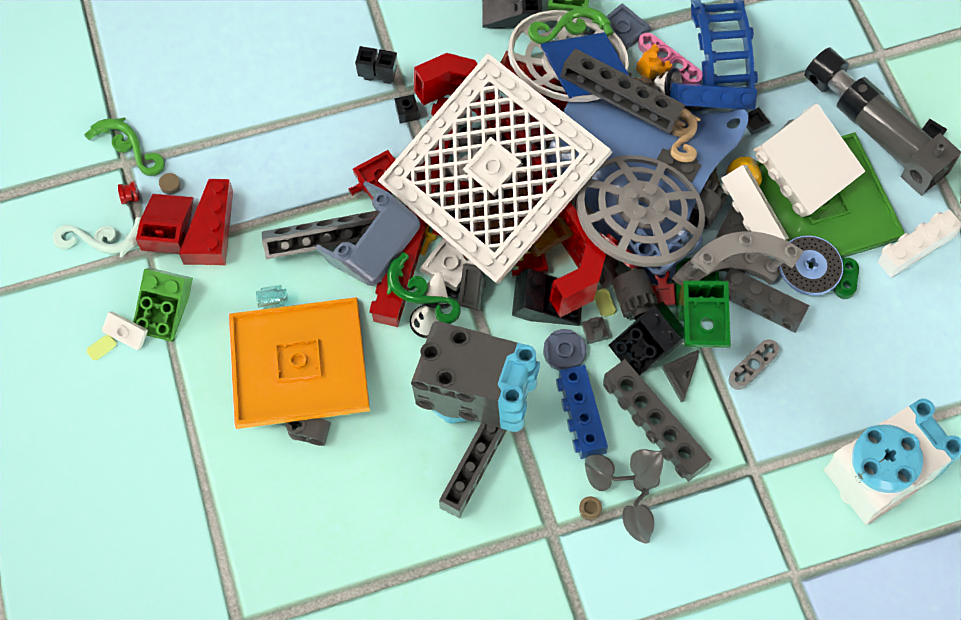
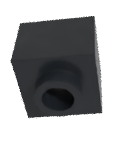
[394,94,419,124]

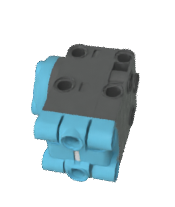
[411,321,540,432]

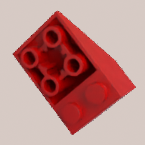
[136,194,194,254]

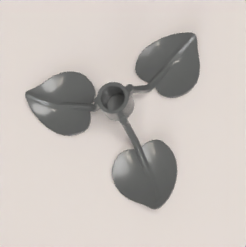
[585,449,664,544]

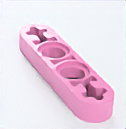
[638,33,703,84]

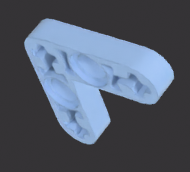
[623,223,703,276]

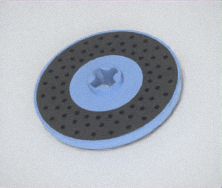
[779,236,843,295]

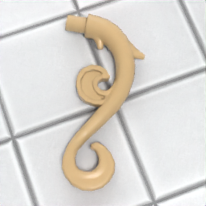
[671,108,701,162]

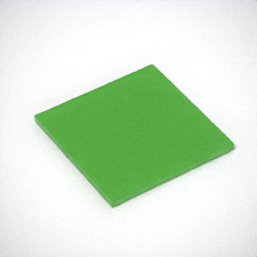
[757,132,905,268]

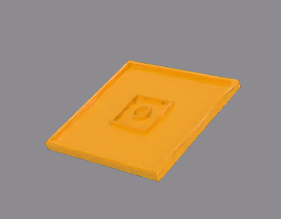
[229,297,370,429]

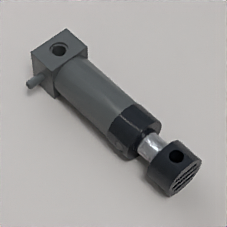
[804,47,961,196]

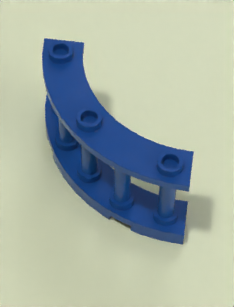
[691,0,758,88]

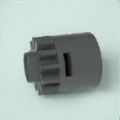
[688,179,727,229]
[612,269,658,320]

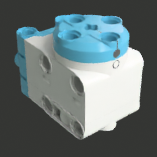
[823,398,961,526]

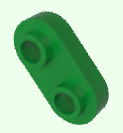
[834,258,859,299]

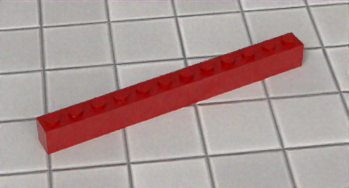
[370,97,459,327]

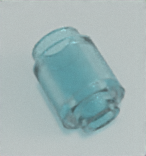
[256,285,288,309]

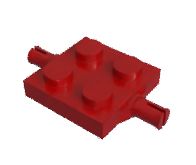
[348,150,396,201]

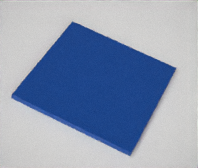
[541,32,629,99]

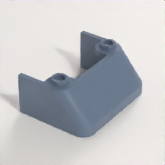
[315,181,420,286]

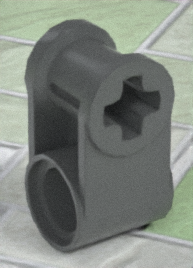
[285,418,331,446]

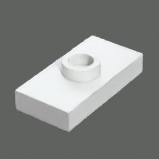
[102,311,148,350]

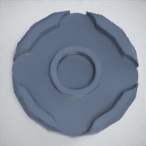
[543,329,586,371]

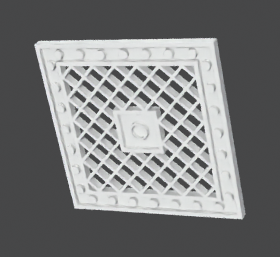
[378,53,612,284]

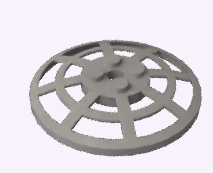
[576,155,705,267]

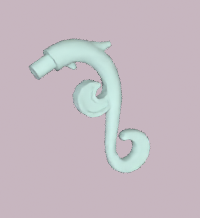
[53,217,141,258]

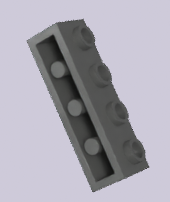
[723,267,810,333]

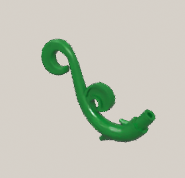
[387,252,461,324]

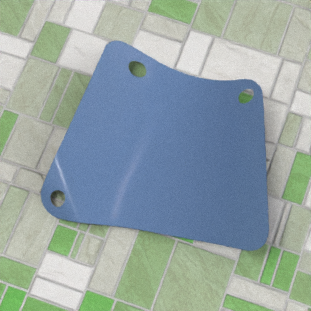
[546,99,748,285]

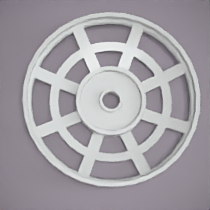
[508,10,629,102]

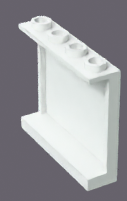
[753,103,865,218]

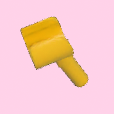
[420,225,437,256]

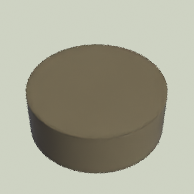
[159,173,181,195]
[579,496,602,521]

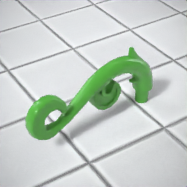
[528,3,614,44]
[84,117,165,176]

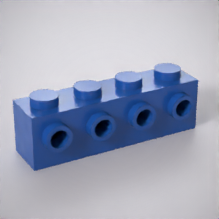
[556,365,608,459]

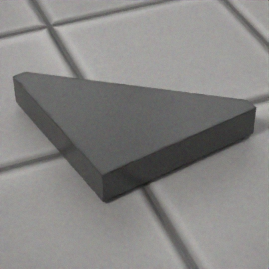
[662,350,700,402]

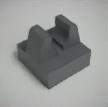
[582,317,609,344]

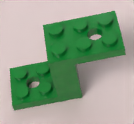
[675,258,731,348]

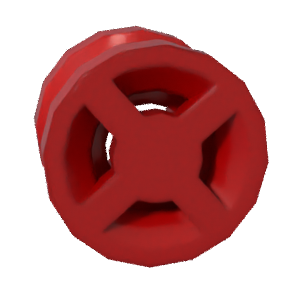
[118,181,139,205]

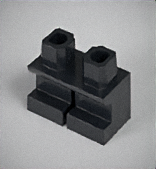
[355,46,398,84]

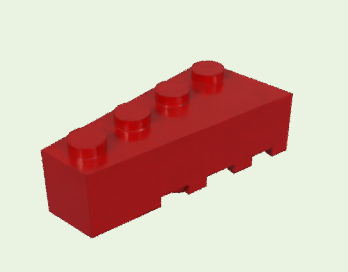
[179,179,233,266]

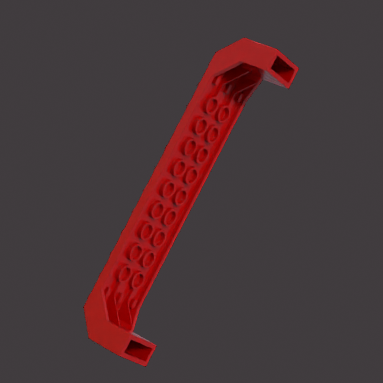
[414,53,606,317]

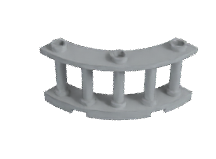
[671,231,803,286]

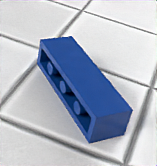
[670,82,757,110]

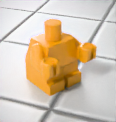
[636,44,673,80]

